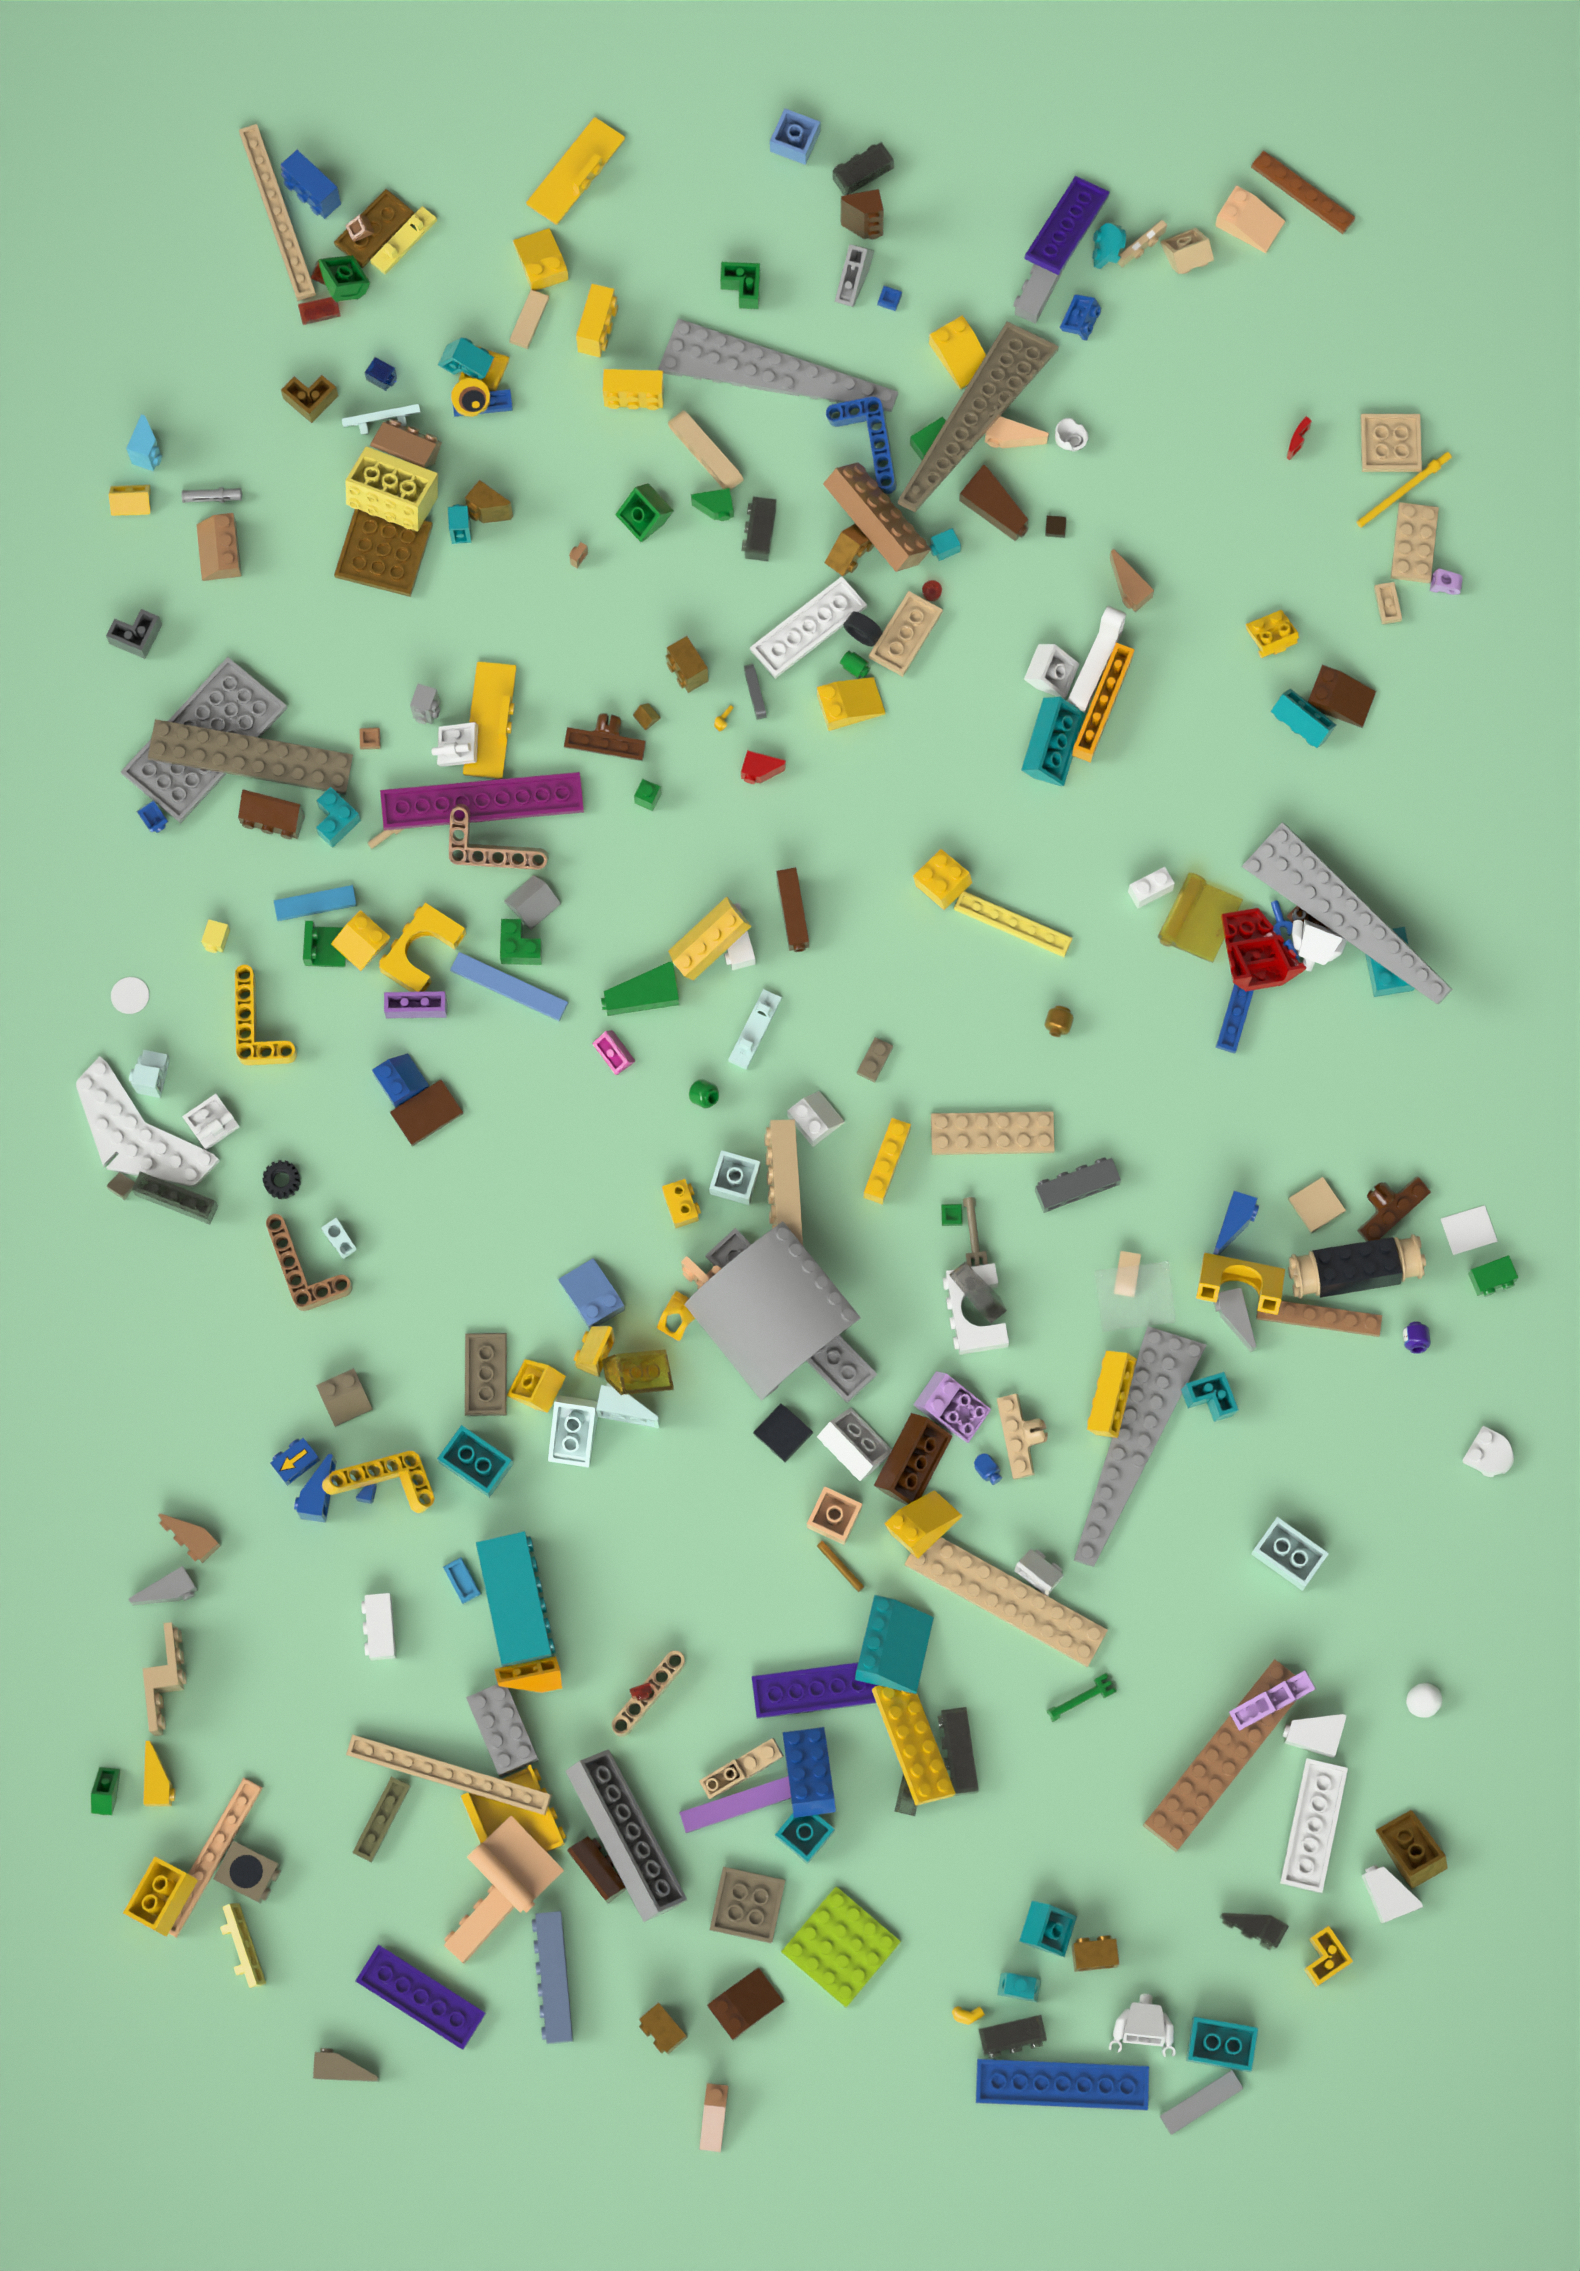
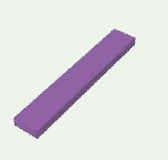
[679,1776,791,1833]

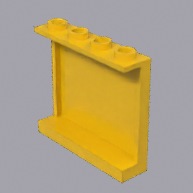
[460,1765,566,1852]

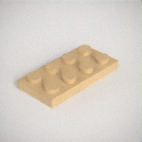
[1390,502,1439,583]
[869,591,943,677]

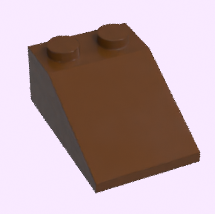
[1308,665,1376,728]
[707,1967,784,2041]

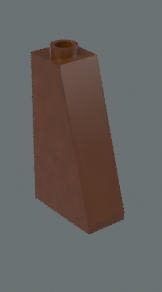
[959,464,1029,541]
[776,867,809,952]

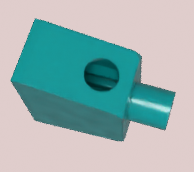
[997,1973,1041,2002]

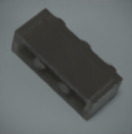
[832,142,894,195]
[741,496,777,562]
[978,2015,1047,2059]

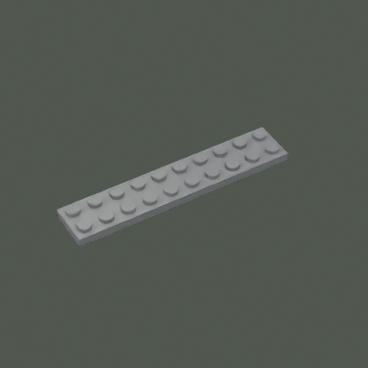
[705,1228,877,1403]

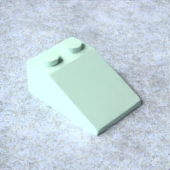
[596,1383,660,1428]
[548,1395,598,1467]

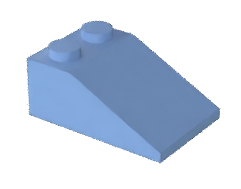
[558,1258,625,1330]

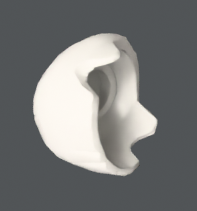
[1055,418,1088,452]
[1406,1683,1442,1718]

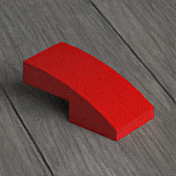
[1287,416,1312,460]

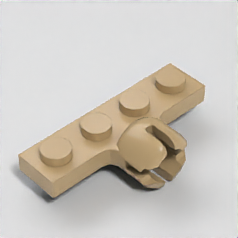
[997,1394,1048,1480]

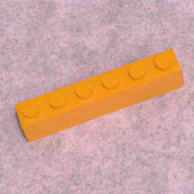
[1072,643,1135,763]

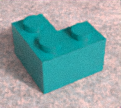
[438,337,494,380]
[316,787,361,848]
[1181,1372,1238,1422]

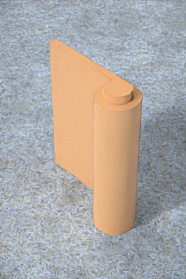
[467,1816,564,1913]

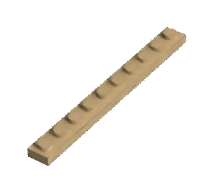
[239,124,316,301]
[346,1735,552,1815]

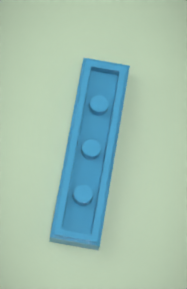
[273,885,357,921]

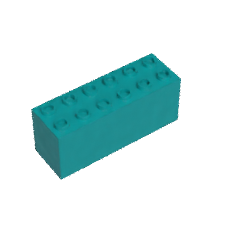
[476,1531,556,1667]

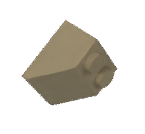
[316,1368,373,1427]

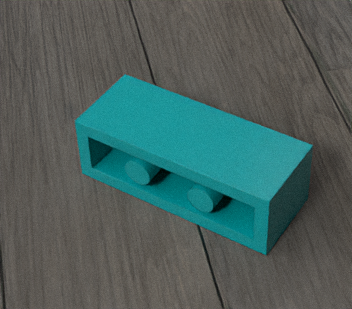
[1270,688,1336,748]

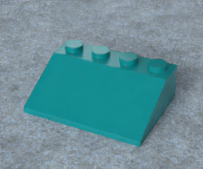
[855,1595,934,1694]

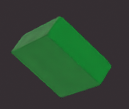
[941,1204,962,1226]

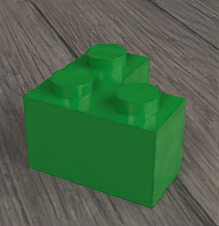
[720,262,760,309]
[500,919,542,965]

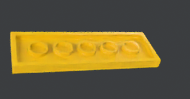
[872,1686,956,1806]

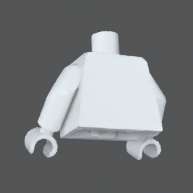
[1109,1994,1176,2057]

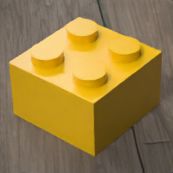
[913,849,972,910]

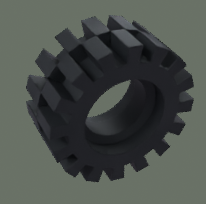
[262,1160,301,1199]

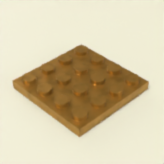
[334,509,433,597]

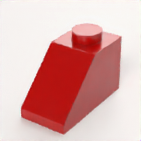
[741,750,786,784]

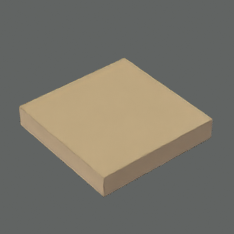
[1288,1177,1346,1233]

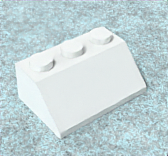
[817,1407,892,1481]

